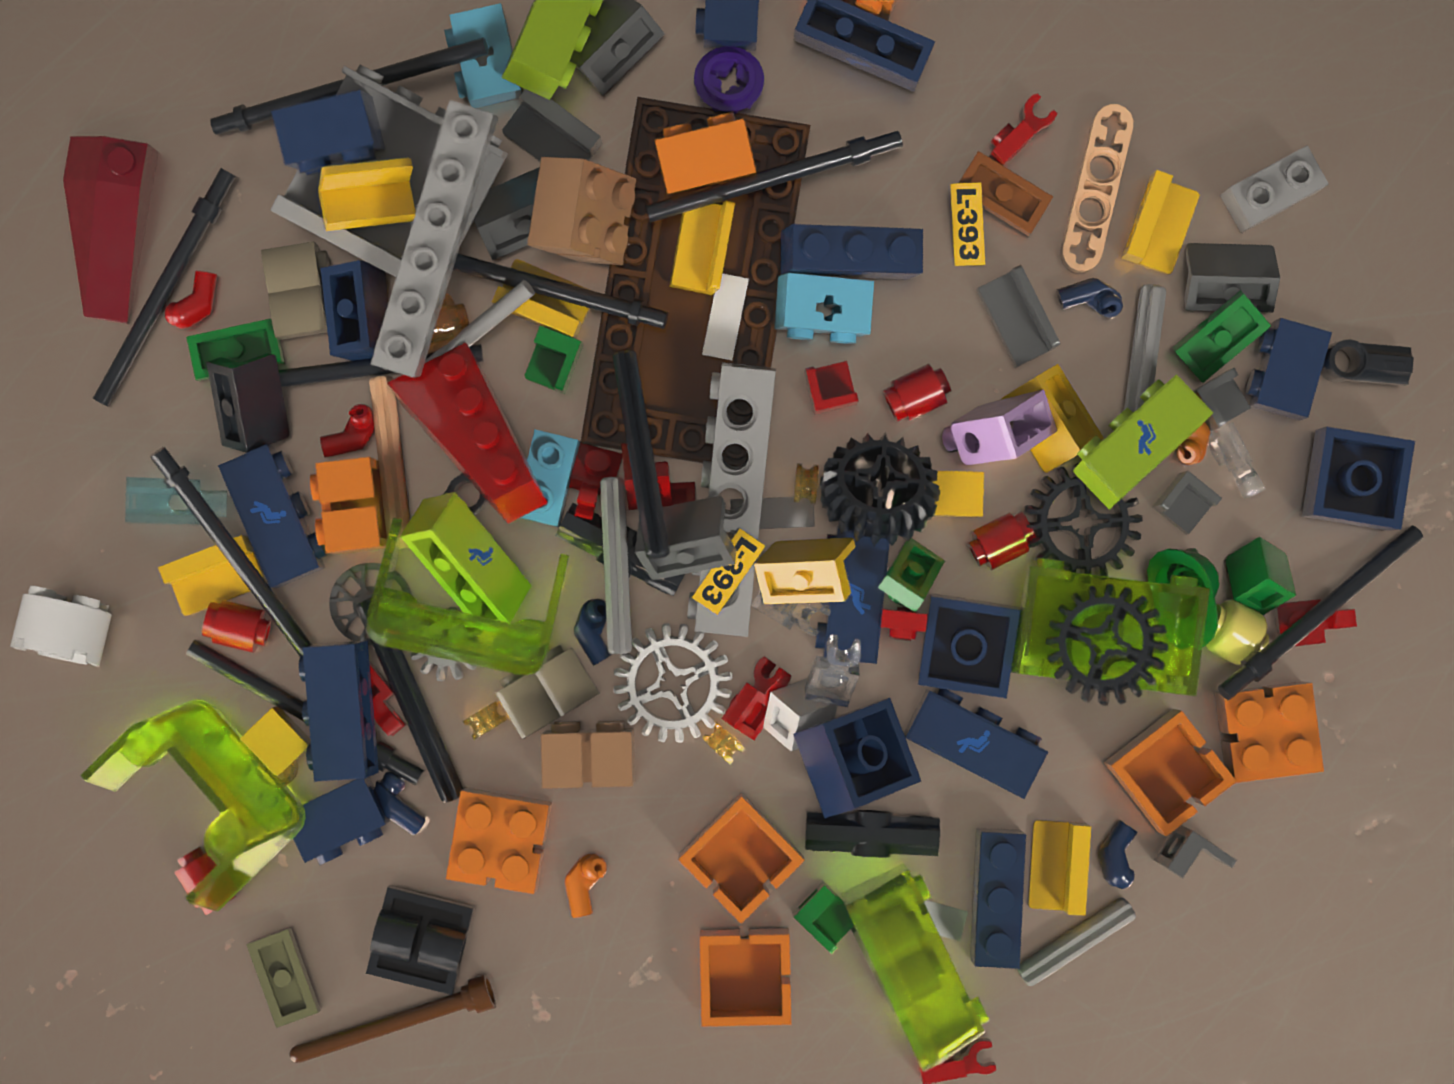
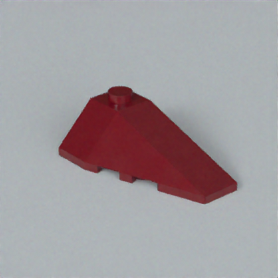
[63,136,159,324]

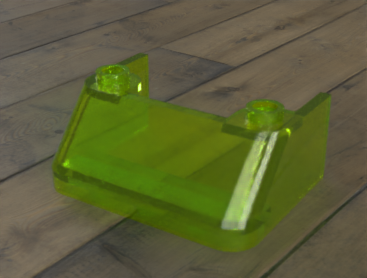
[367,518,569,675]
[80,699,305,912]
[841,863,989,1071]

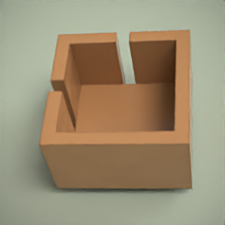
[527,157,636,265]
[541,720,635,789]

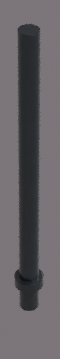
[210,37,489,135]
[453,253,669,329]
[150,446,313,657]

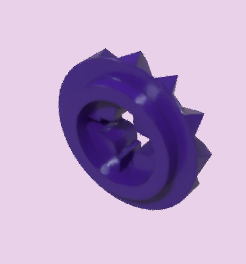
[694,46,764,114]

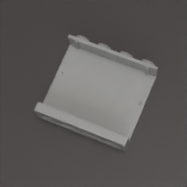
[270,64,508,277]

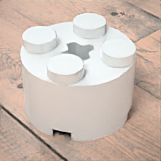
[10,585,112,667]

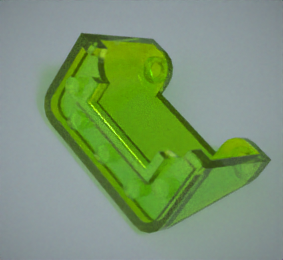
[1011,558,1210,696]

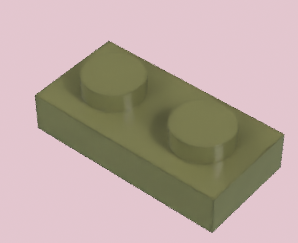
[246,927,321,1028]

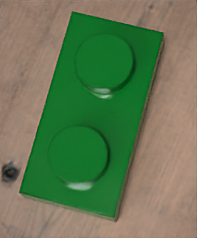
[1172,290,1271,383]
[186,318,285,381]
[878,538,945,613]

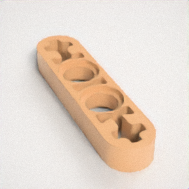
[1060,104,1134,273]

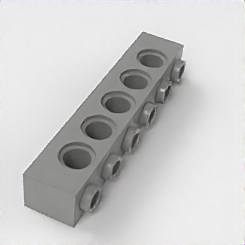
[371,100,499,377]
[687,363,776,637]

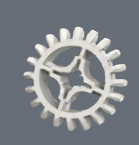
[613,623,733,743]

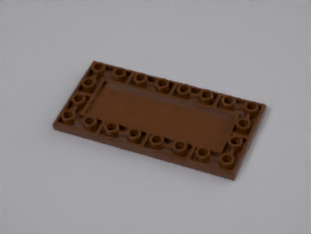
[580,97,811,466]

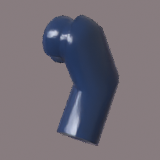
[1056,278,1123,318]
[574,598,612,666]
[374,771,426,835]
[1098,820,1138,889]

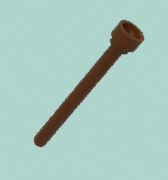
[289,974,496,1063]

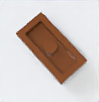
[959,151,1053,236]

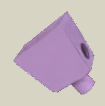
[942,390,1057,465]

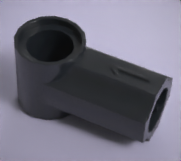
[1321,339,1414,386]

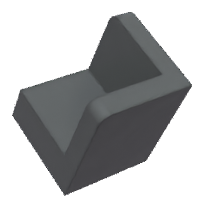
[1193,368,1251,431]
[1152,471,1222,535]

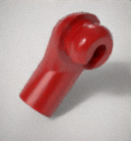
[165,271,217,328]
[320,404,375,458]

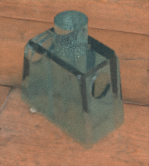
[125,477,227,526]

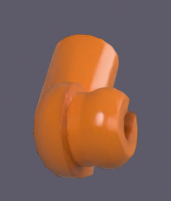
[1177,422,1210,465]
[565,854,607,918]

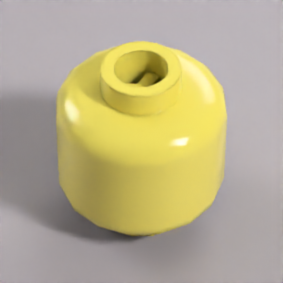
[1205,600,1269,665]

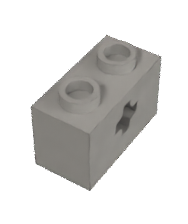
[1220,145,1329,233]

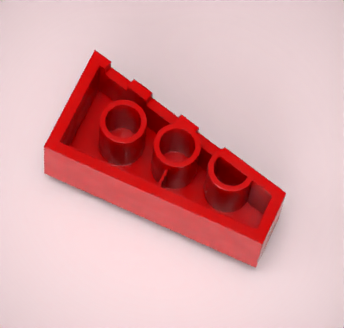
[387,342,548,524]

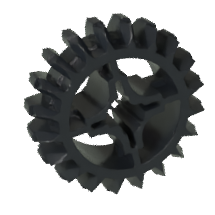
[819,432,940,546]
[1023,463,1143,582]
[1045,584,1169,706]

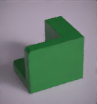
[525,326,584,394]
[1226,537,1296,615]
[792,881,859,954]

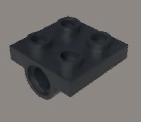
[366,885,475,995]

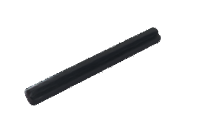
[613,350,670,560]
[356,596,463,803]

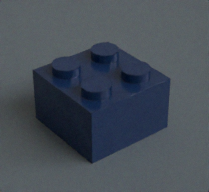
[271,90,385,175]
[1302,427,1415,531]
[918,594,1020,699]
[793,698,921,818]

